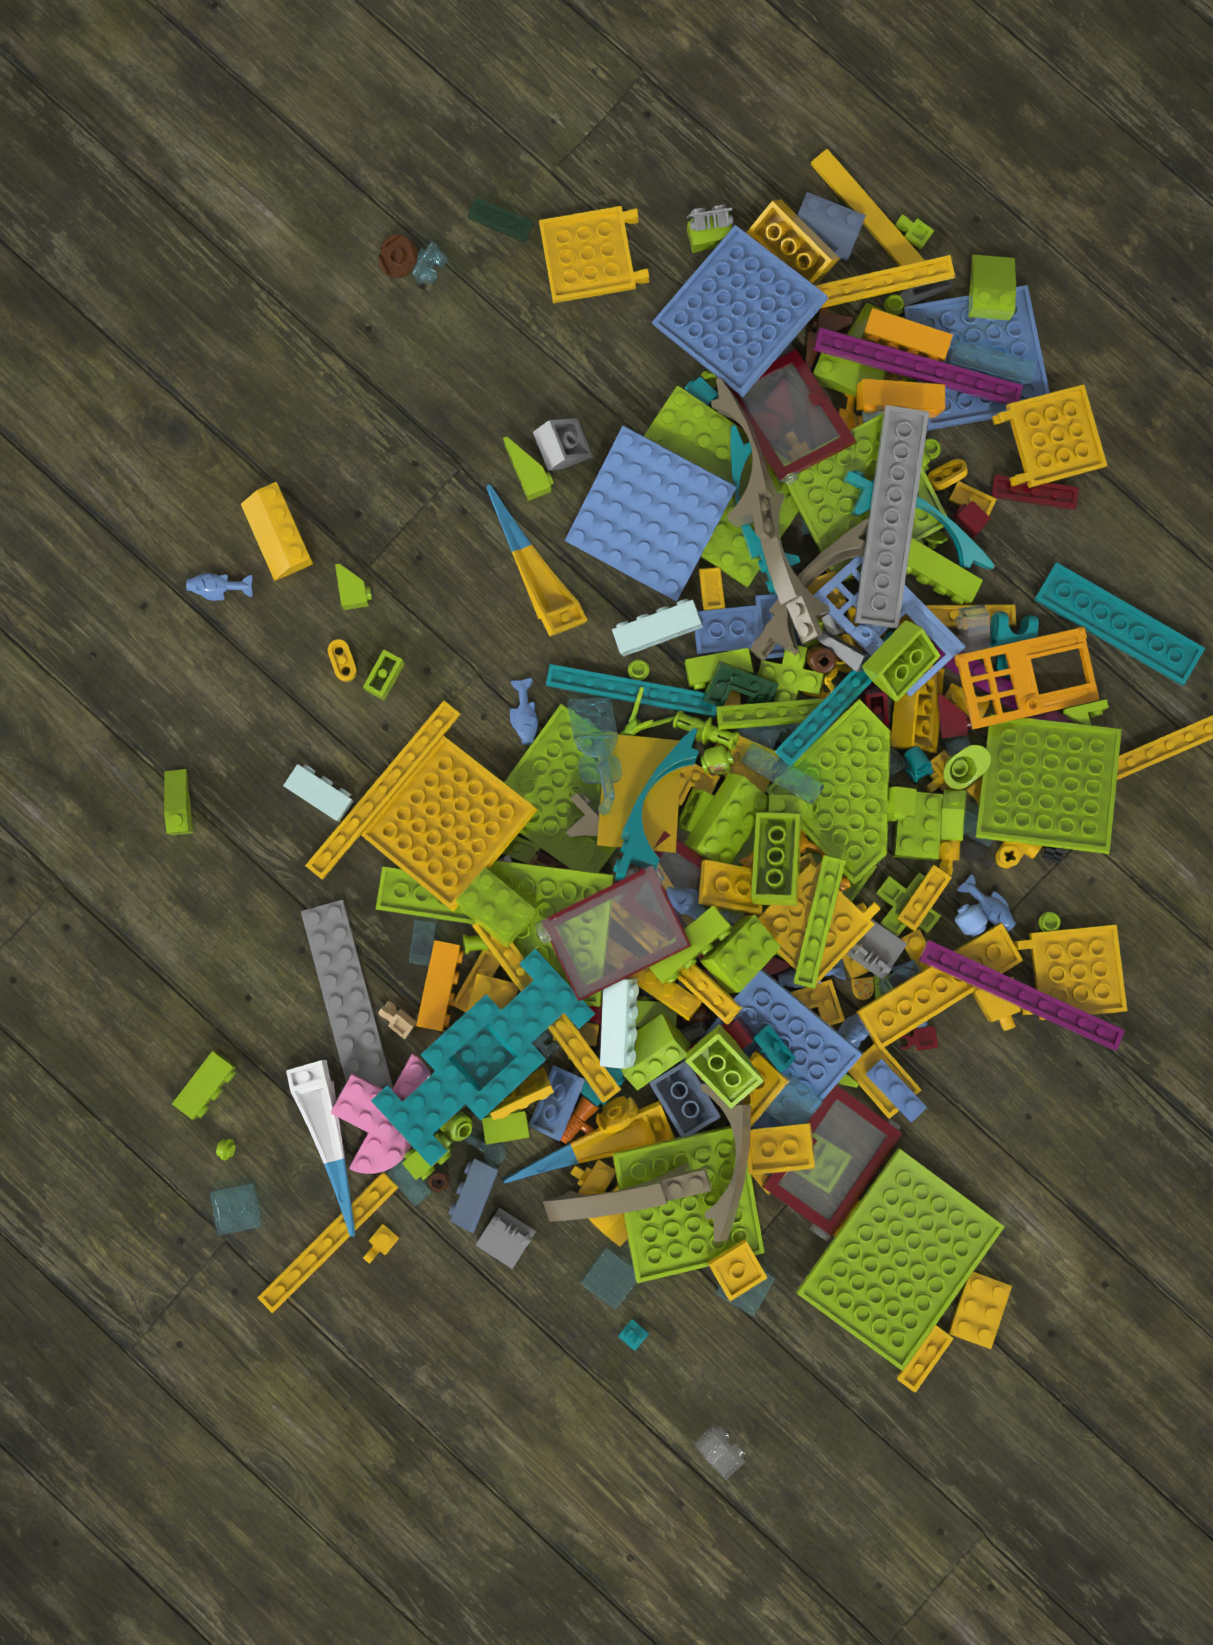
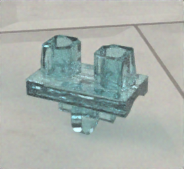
[412,241,447,285]

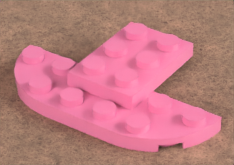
[331,1053,432,1174]

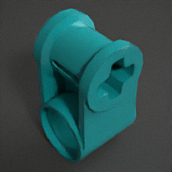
[904,746,933,784]

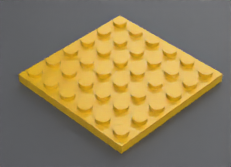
[360,736,537,912]

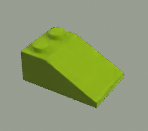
[968,255,1016,321]
[813,353,888,397]
[685,1024,764,1109]

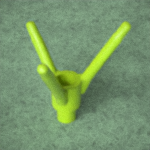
[620,687,675,736]

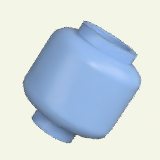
[955,903,988,937]

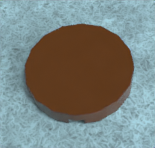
[378,235,418,278]

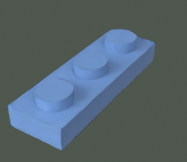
[865,1059,927,1123]

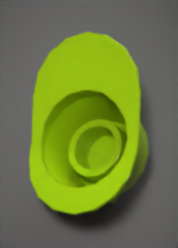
[943,745,991,790]

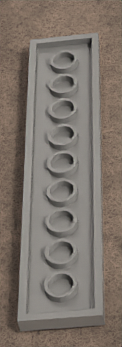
[854,405,929,629]
[301,900,393,1089]

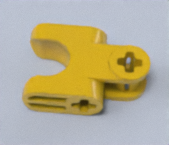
[995,841,1042,869]

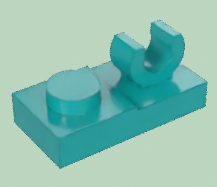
[752,1024,796,1073]

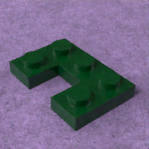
[702,660,779,706]

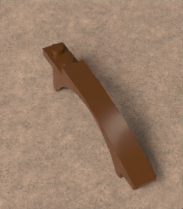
[803,307,853,450]

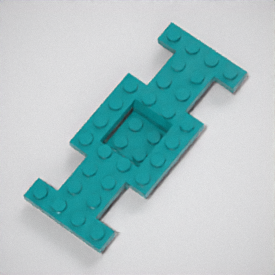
[371,949,595,1166]

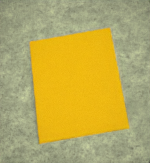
[597,733,681,853]

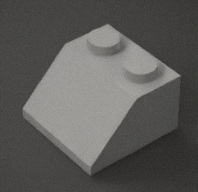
[533,418,593,471]

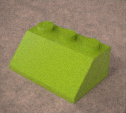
[862,620,940,702]
[620,1012,690,1091]

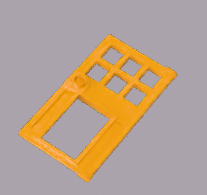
[955,626,1099,730]

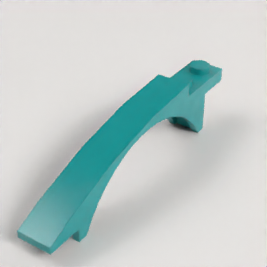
[730,425,801,597]
[842,470,995,570]
[613,728,699,881]

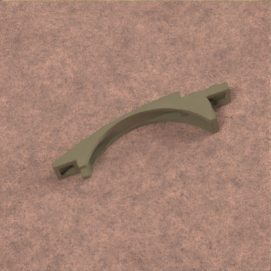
[711,378,773,541]
[760,474,830,644]
[750,519,869,661]
[566,792,668,923]
[701,1084,751,1242]
[543,1163,712,1222]

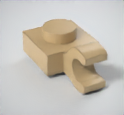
[378,1001,417,1039]

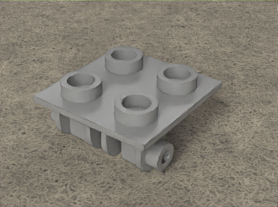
[686,205,733,232]
[847,919,907,980]
[476,1208,536,1269]

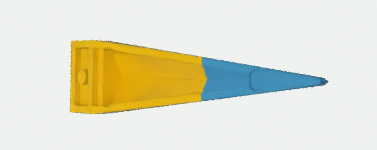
[486,484,588,636]
[503,1101,675,1183]

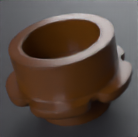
[428,1171,449,1193]

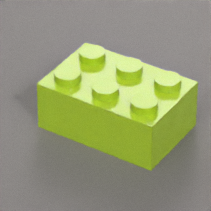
[892,792,944,861]
[456,867,536,948]
[700,915,781,993]

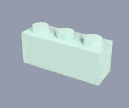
[283,764,354,823]

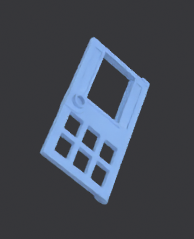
[813,556,966,697]

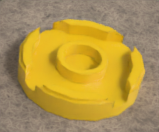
[596,1096,638,1133]

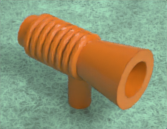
[561,1095,599,1144]

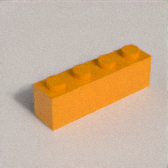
[862,308,953,362]
[856,379,945,418]
[416,940,464,1031]

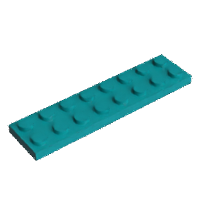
[1034,562,1205,686]

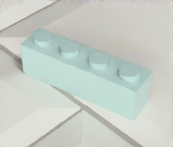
[612,599,703,657]
[600,978,639,1069]

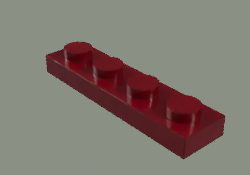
[991,475,1079,510]

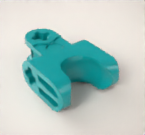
[989,611,1039,677]

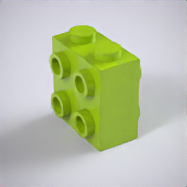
[402,1132,453,1180]

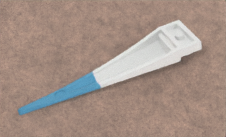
[286,1060,355,1237]

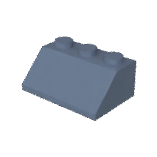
[798,192,866,262]
[649,1061,721,1137]
[448,1157,500,1233]

